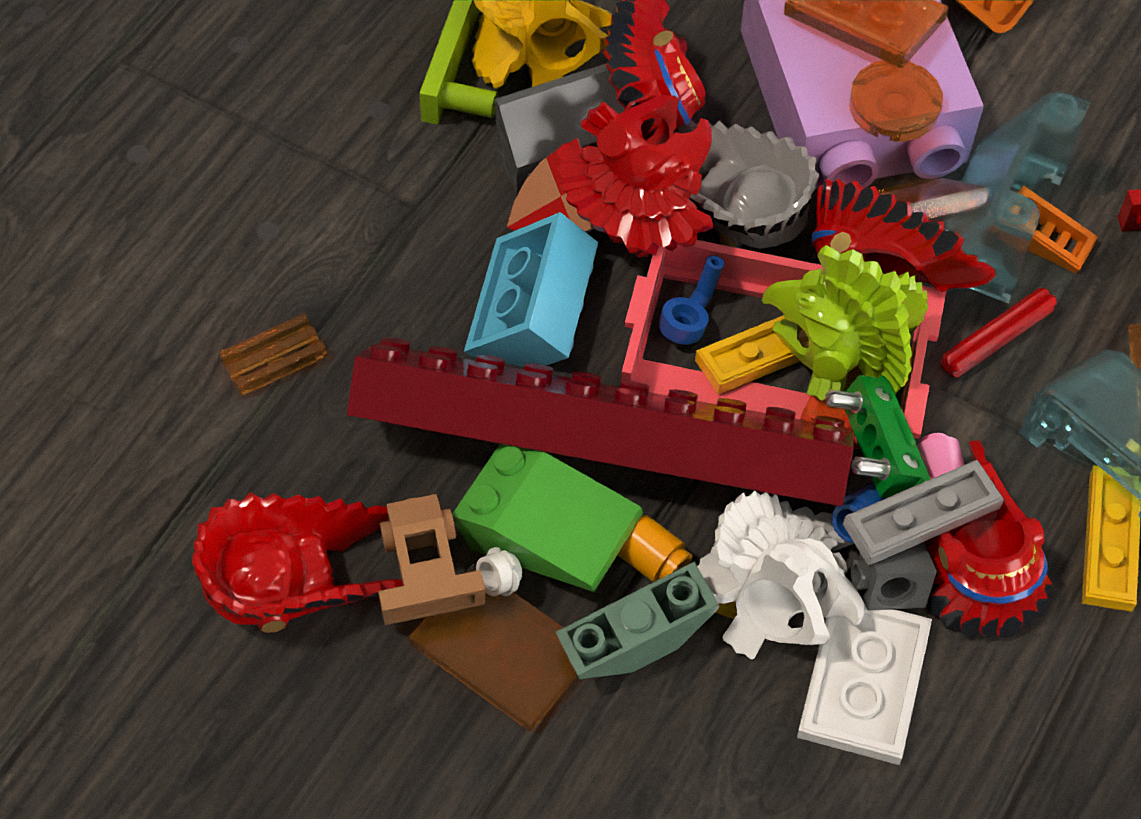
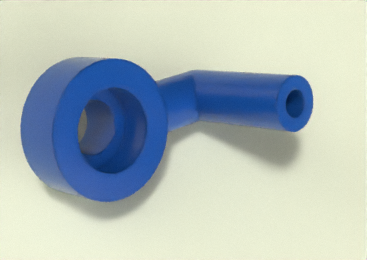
[658,255,724,345]

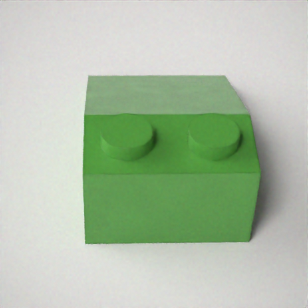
[452,443,644,592]

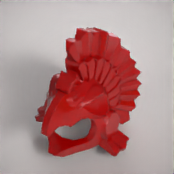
[556,95,713,257]

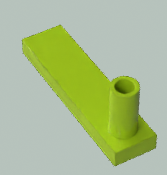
[419,0,498,125]

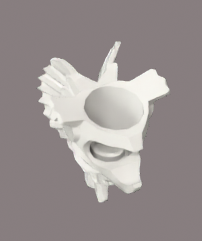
[697,491,864,659]

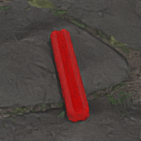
[941,288,1057,378]

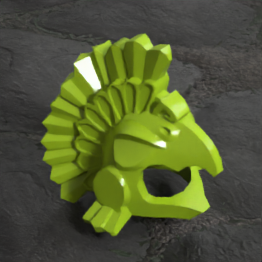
[762,245,928,402]

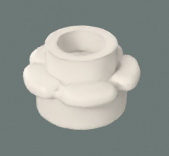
[476,547,522,596]

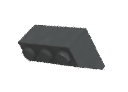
[495,63,625,195]

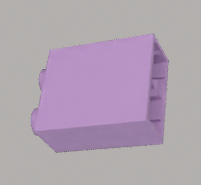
[741,0,984,189]

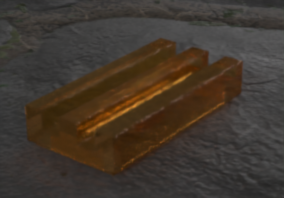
[219,313,327,396]

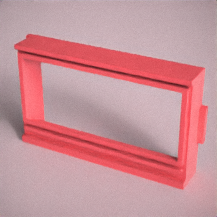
[621,240,946,450]

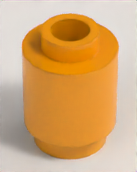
[618,515,693,582]

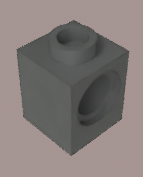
[851,542,936,611]

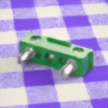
[825,375,931,498]

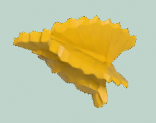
[472,0,612,89]

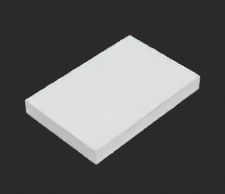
[797,601,932,765]

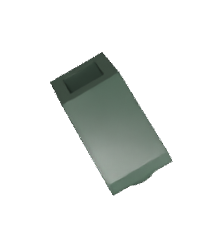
[555,562,719,679]

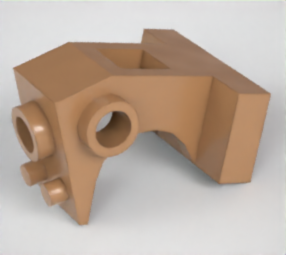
[379,494,485,625]

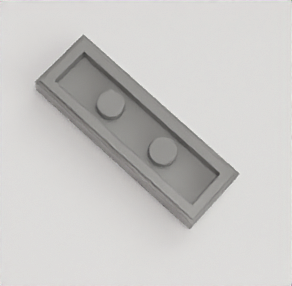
[843,460,1004,566]

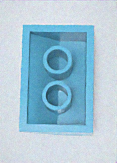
[464,212,598,367]

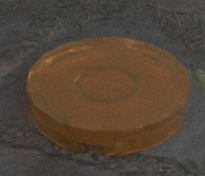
[849,59,943,142]

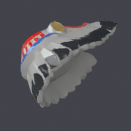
[678,120,819,249]

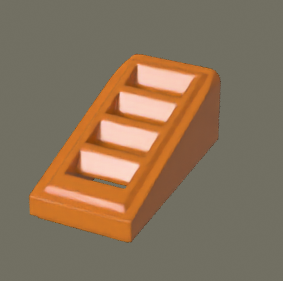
[991,185,1098,274]

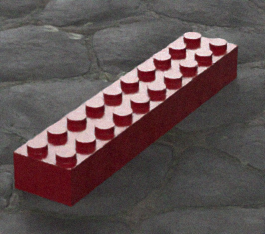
[347,338,854,506]

